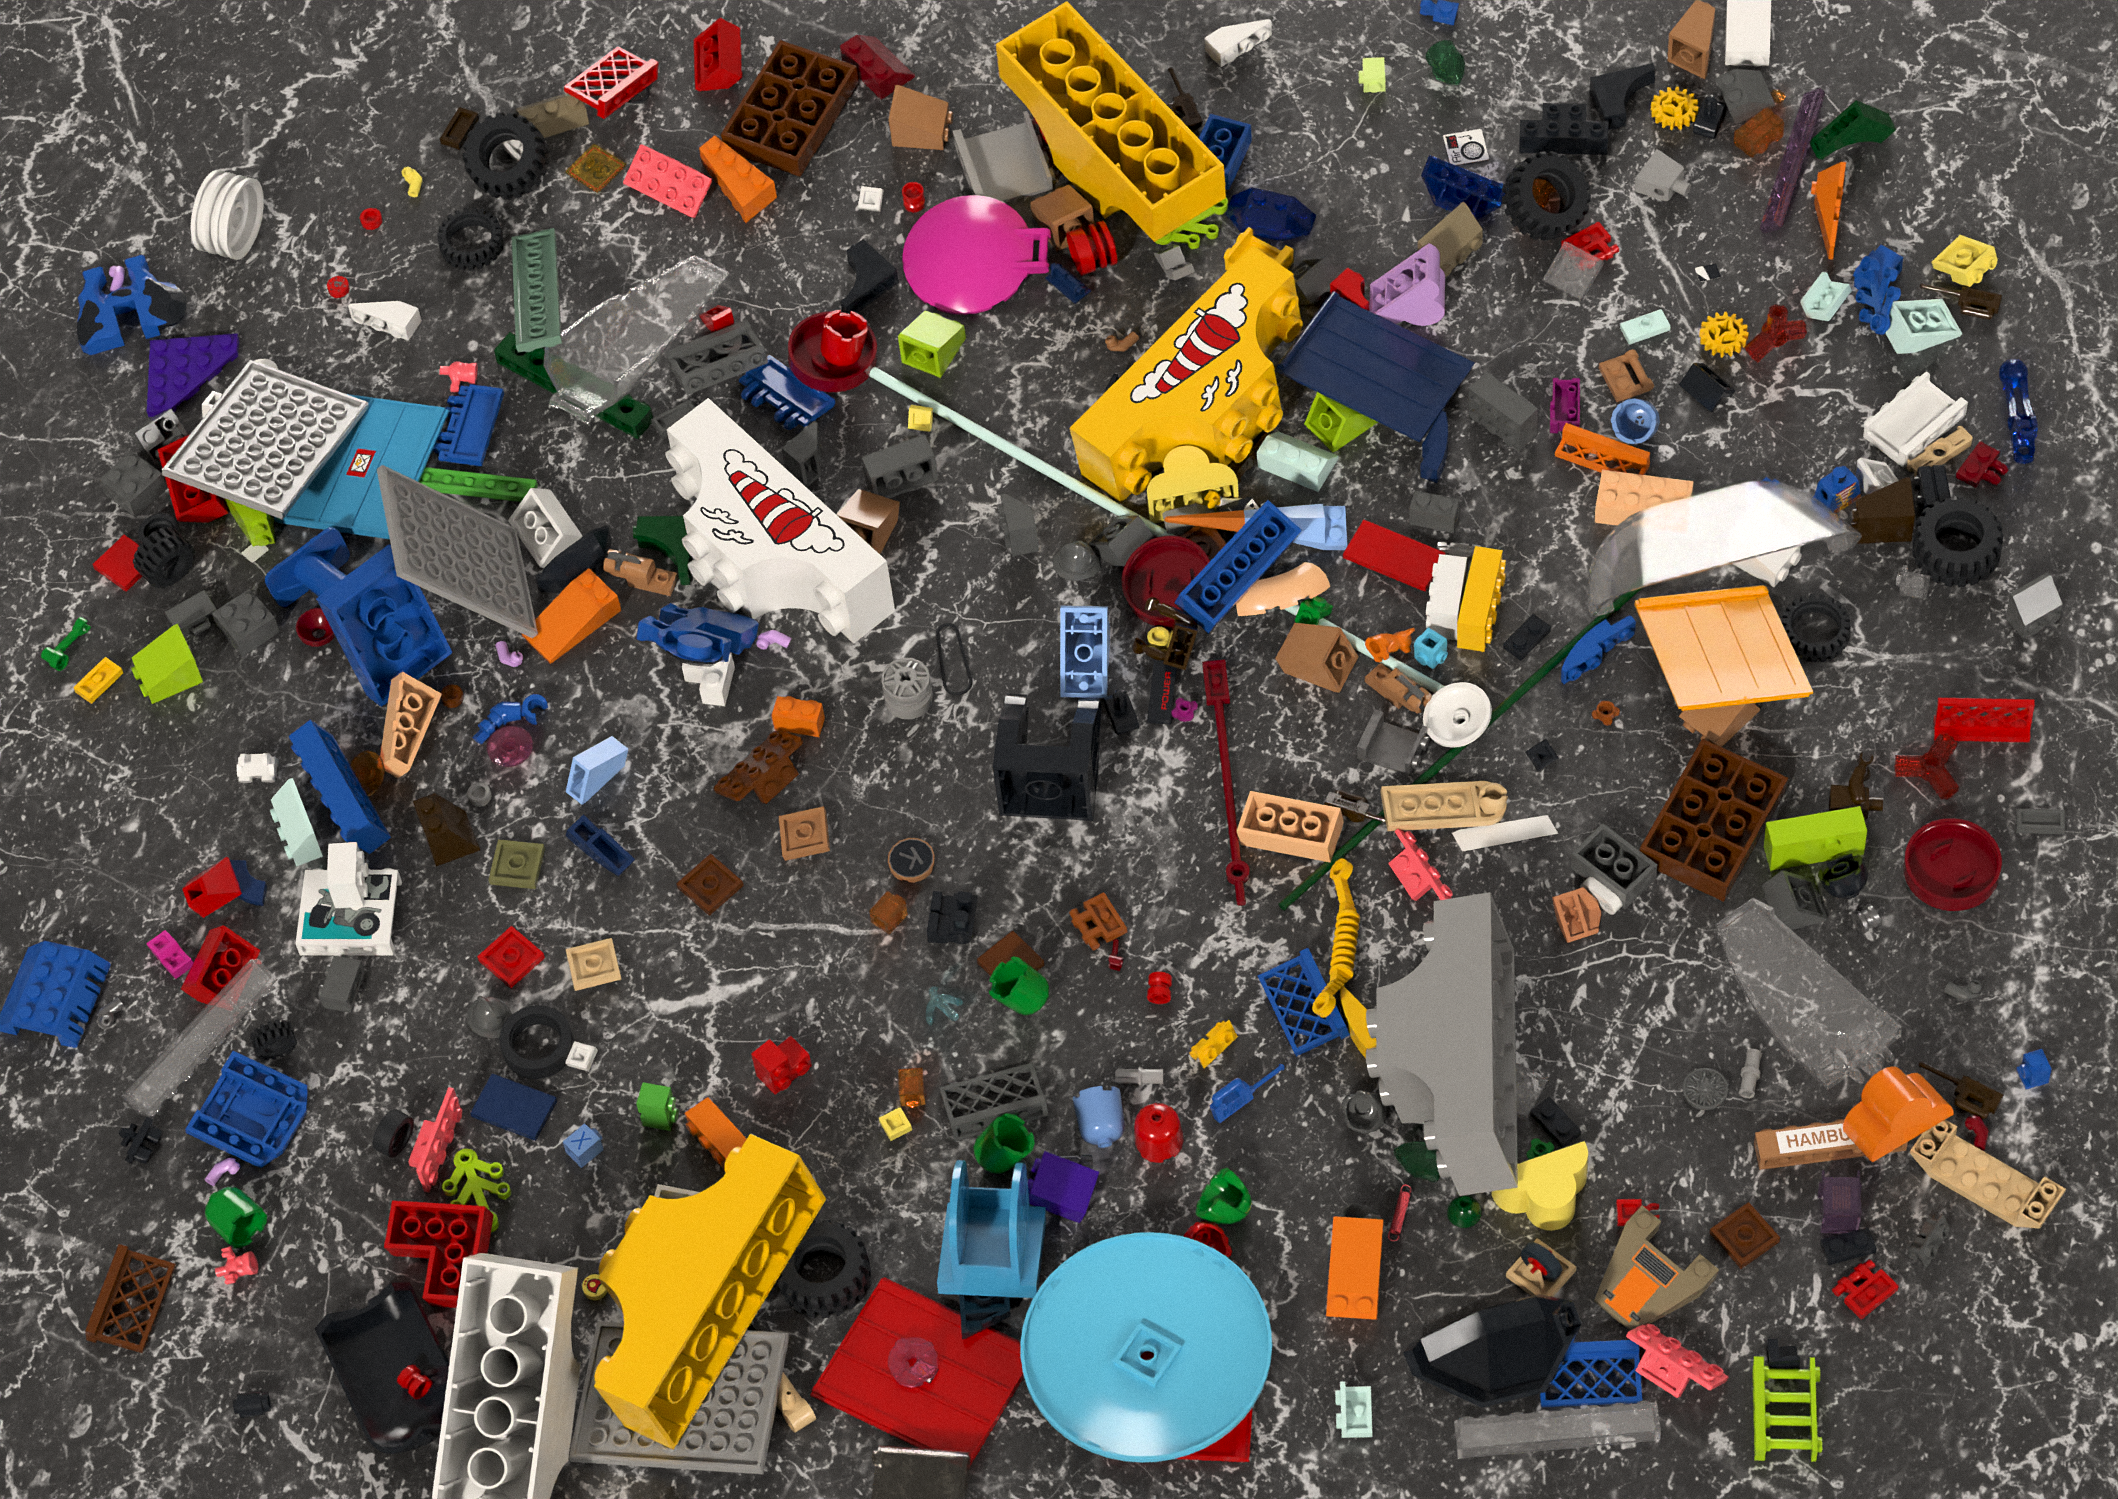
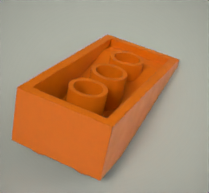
[522,569,621,664]
[1326,1216,1383,1320]

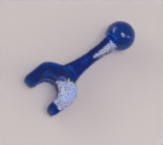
[1999,359,2038,464]

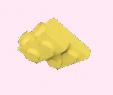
[1932,235,1998,288]

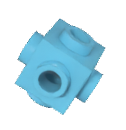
[1414,627,1448,669]

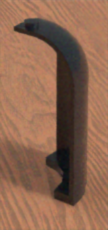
[315,1282,450,1454]

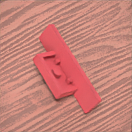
[1388,828,1453,901]

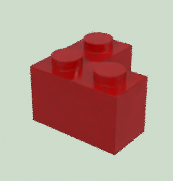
[751,1036,812,1095]

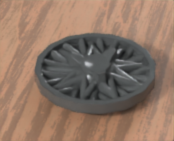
[1682,1068,1729,1110]

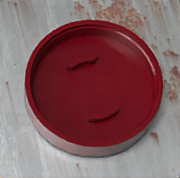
[788,311,877,392]
[1122,536,1210,628]
[1903,818,2002,911]

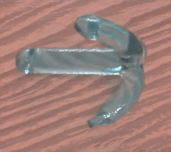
[926,986,963,1025]

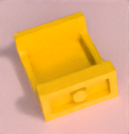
[1224,227,1294,270]

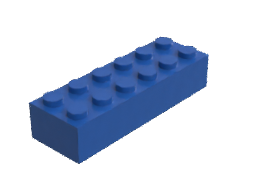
[1174,500,1302,634]
[289,720,391,854]

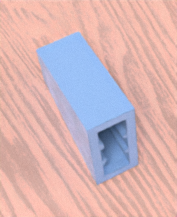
[566,736,628,805]

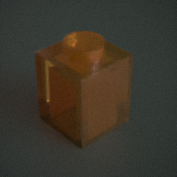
[869,891,908,935]
[898,1068,925,1108]

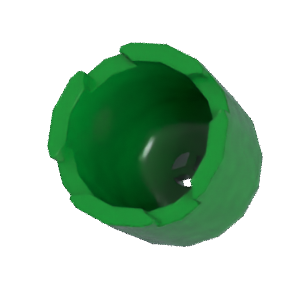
[989,956,1050,1015]
[973,1113,1035,1174]
[205,1187,267,1249]

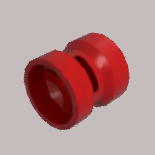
[902,182,925,212]
[1147,972,1172,1004]
[397,1364,432,1400]

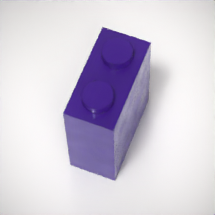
[1028,1151,1099,1223]

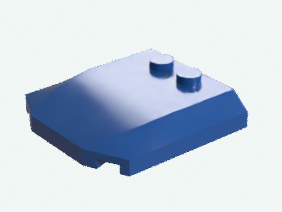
[185,1051,308,1168]

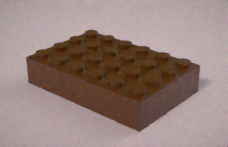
[721,40,859,177]
[1639,739,1788,902]

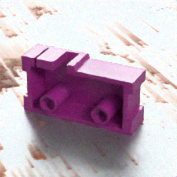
[1550,378,1580,433]

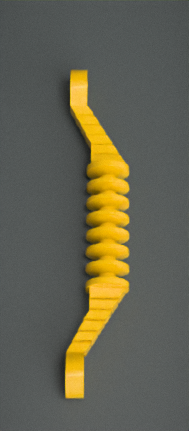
[1312,858,1360,1018]

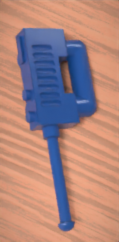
[1209,1064,1285,1123]

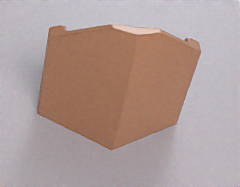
[1552,887,1601,943]

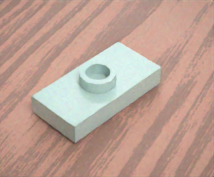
[1620,309,1670,345]

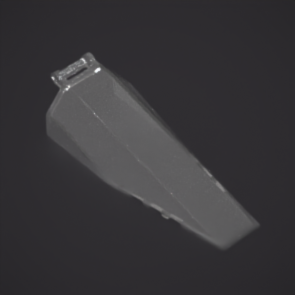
[544,255,730,424]

